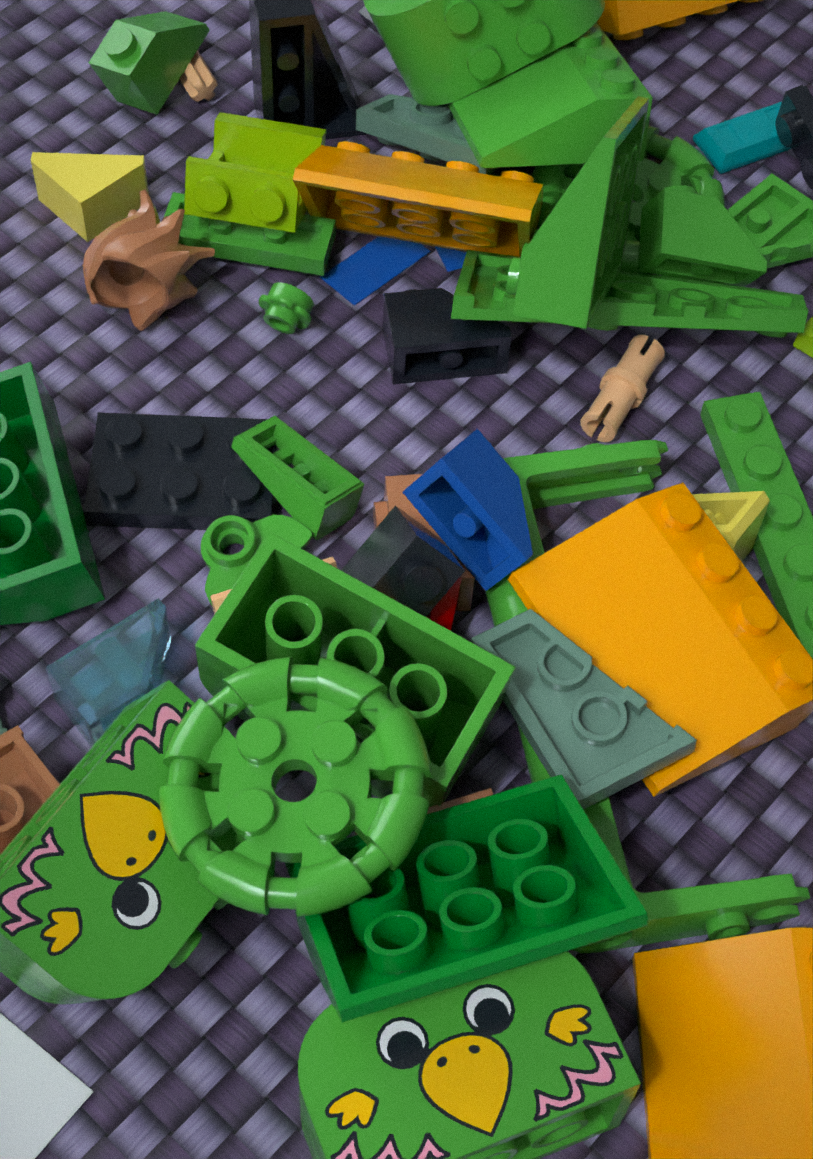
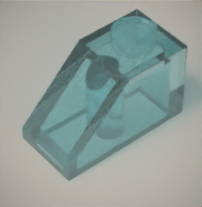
[46,598,171,747]

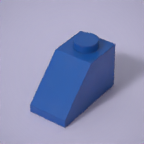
[402,428,533,591]

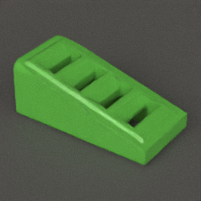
[231,415,365,540]

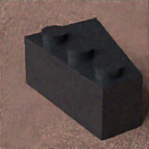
[249,0,367,140]

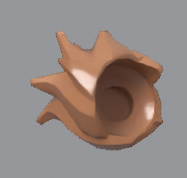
[83,190,215,331]

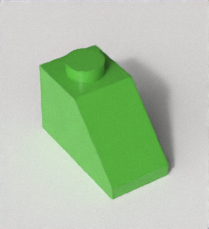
[88,11,210,115]
[638,185,767,287]

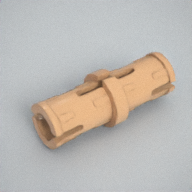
[581,335,665,442]

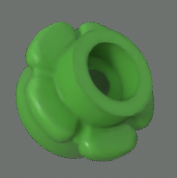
[258,282,314,334]

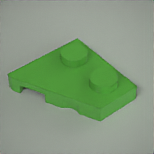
[727,173,813,268]

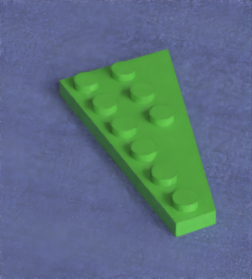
[451,250,808,337]

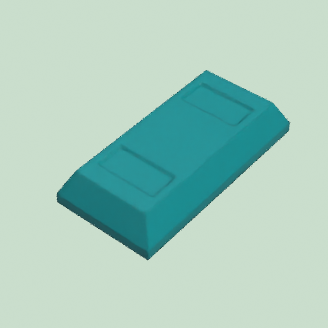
[692,101,791,174]

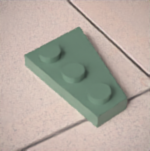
[356,94,498,175]
[471,609,697,810]

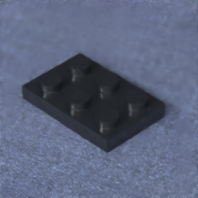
[83,412,278,530]

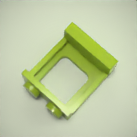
[184,112,326,233]

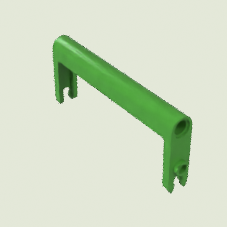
[486,440,811,953]

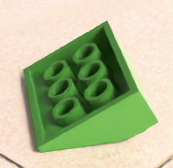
[447,22,653,168]
[506,96,649,329]

